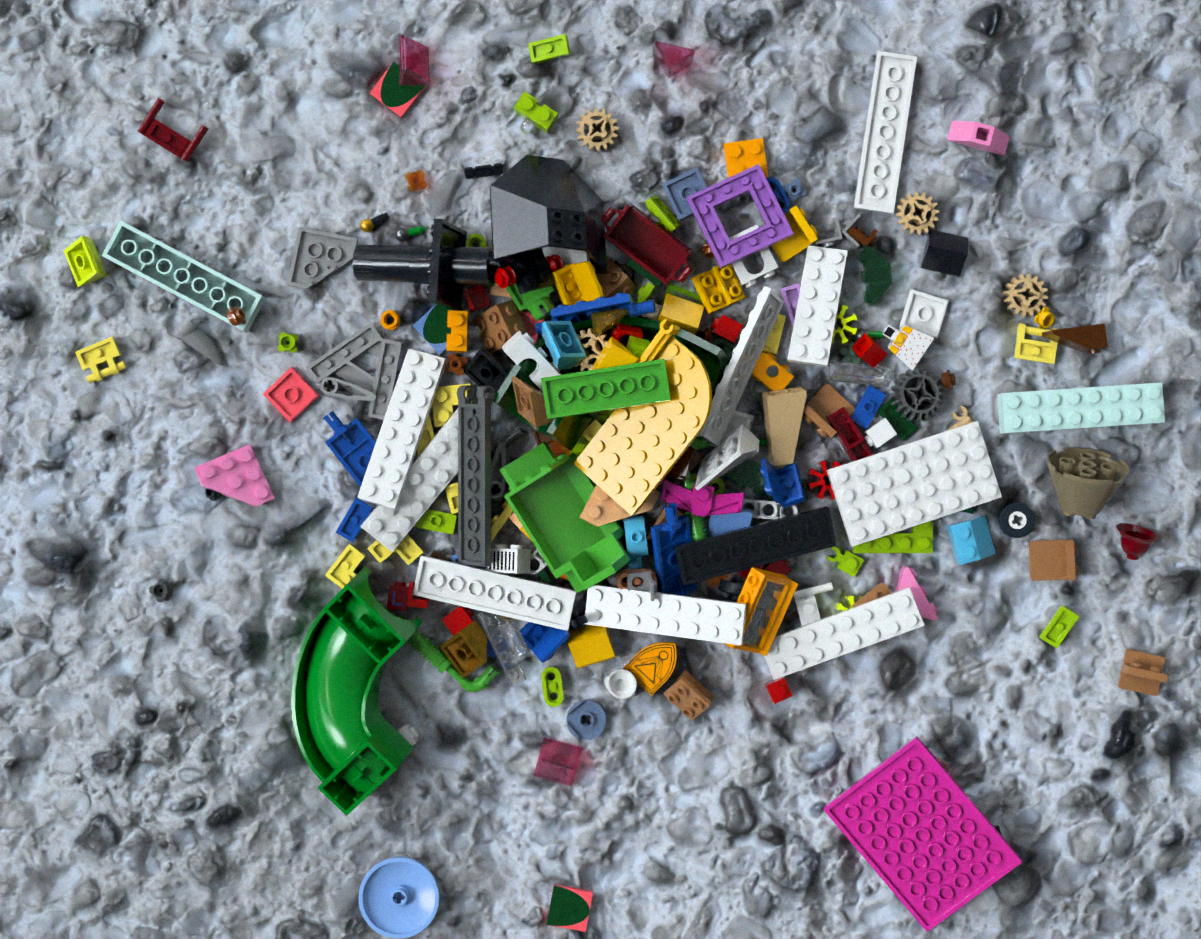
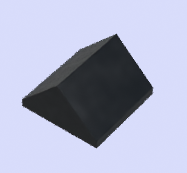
[920,229,968,277]
[464,347,510,394]

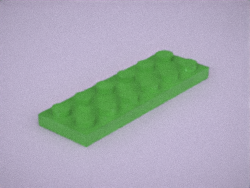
[541,359,671,420]

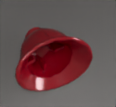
[1116,523,1159,560]

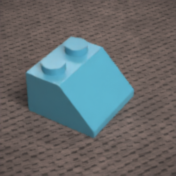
[542,321,587,369]
[946,515,996,565]

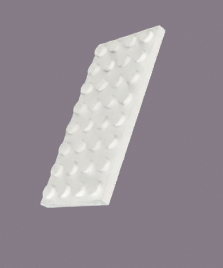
[827,421,1002,547]

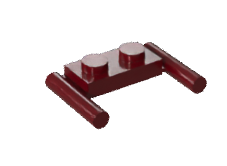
[137,98,208,163]

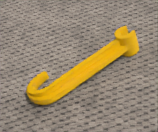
[638,319,680,363]

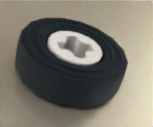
[998,502,1035,538]

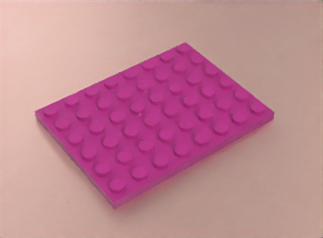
[823,736,1022,932]

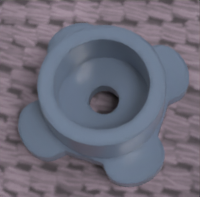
[783,178,806,202]

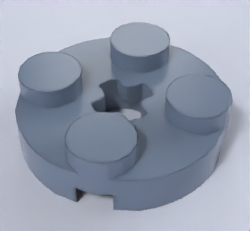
[566,699,606,740]

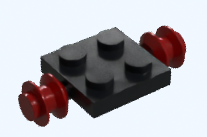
[495,248,564,295]

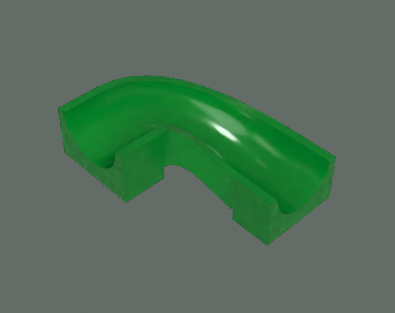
[291,566,423,816]

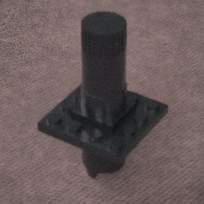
[352,219,509,311]

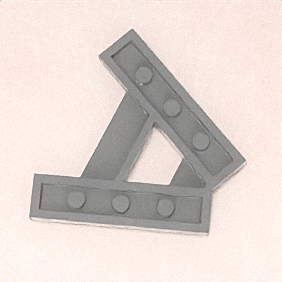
[305,322,403,420]

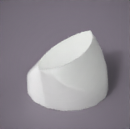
[604,669,637,699]

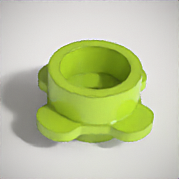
[278,332,299,353]

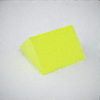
[63,236,107,287]

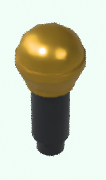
[360,212,389,233]

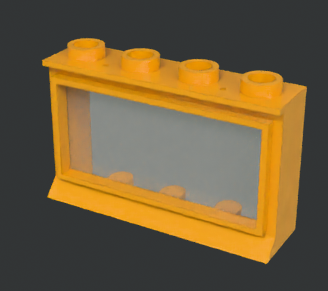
[724,567,798,656]

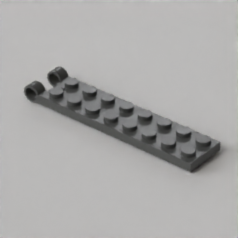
[457,385,495,567]

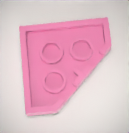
[194,444,275,507]

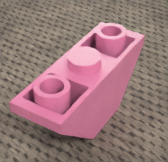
[947,121,1010,156]
[895,566,938,621]

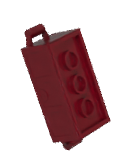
[601,203,694,285]

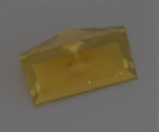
[591,308,628,337]

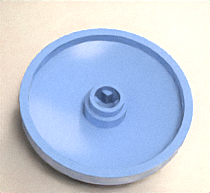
[358,856,440,939]

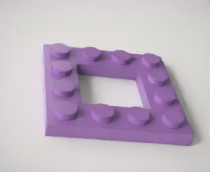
[686,164,794,269]

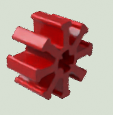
[807,460,840,500]

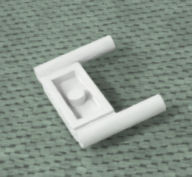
[793,582,833,626]

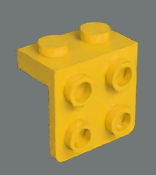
[771,206,818,262]
[551,261,604,306]

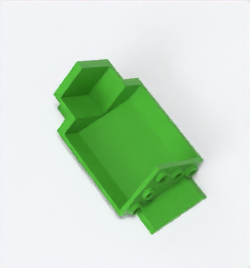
[500,441,630,593]

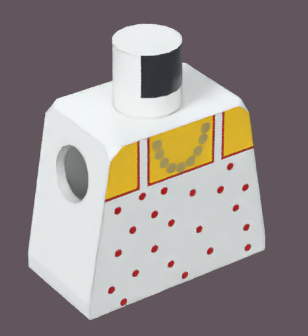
[882,323,934,370]

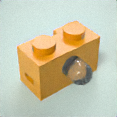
[446,310,482,353]
[751,352,794,391]

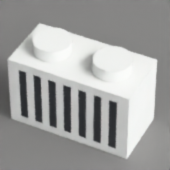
[486,544,531,574]

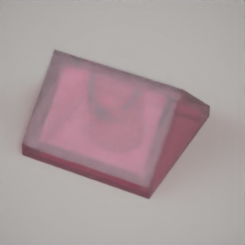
[397,35,430,85]
[654,41,695,78]
[533,737,582,786]

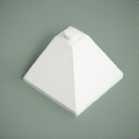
[695,425,760,490]

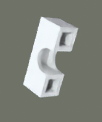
[502,330,562,391]

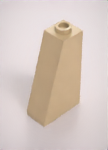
[762,387,807,468]

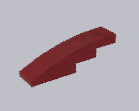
[826,407,873,462]

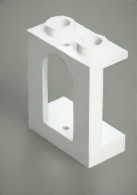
[729,225,778,288]

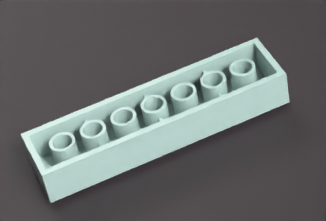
[102,220,266,333]
[997,382,1165,434]

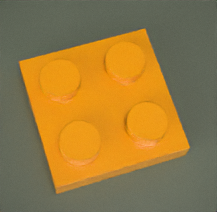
[723,138,768,178]

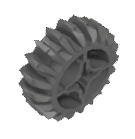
[890,368,944,423]

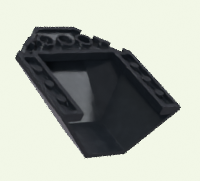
[490,155,608,274]

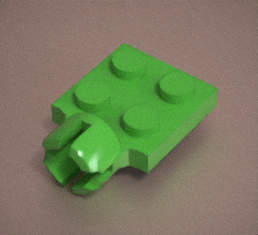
[506,283,555,321]

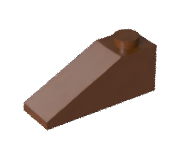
[1042,323,1108,354]

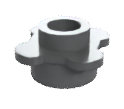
[149,578,173,602]

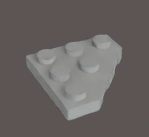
[287,227,358,290]

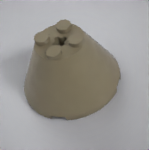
[1046,447,1130,519]

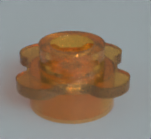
[405,170,427,192]

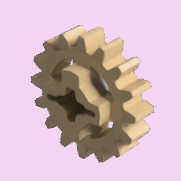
[576,108,619,152]
[895,192,939,236]
[1003,273,1048,317]
[575,328,608,371]

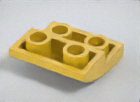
[691,265,746,314]

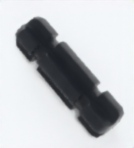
[464,163,503,179]

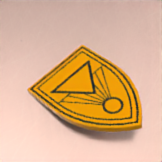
[623,642,677,696]

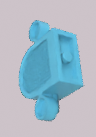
[623,515,648,569]

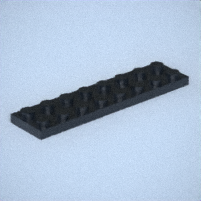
[674,506,837,586]

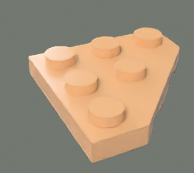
[579,484,660,527]

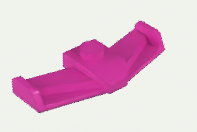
[661,480,744,517]

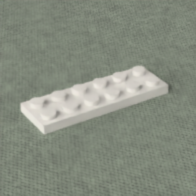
[787,245,848,367]

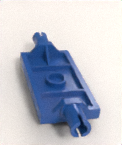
[535,293,656,335]
[323,411,376,505]
[650,503,697,596]

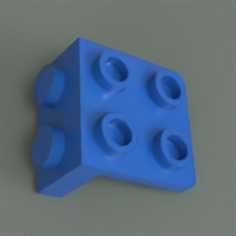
[760,458,806,508]
[516,622,570,663]

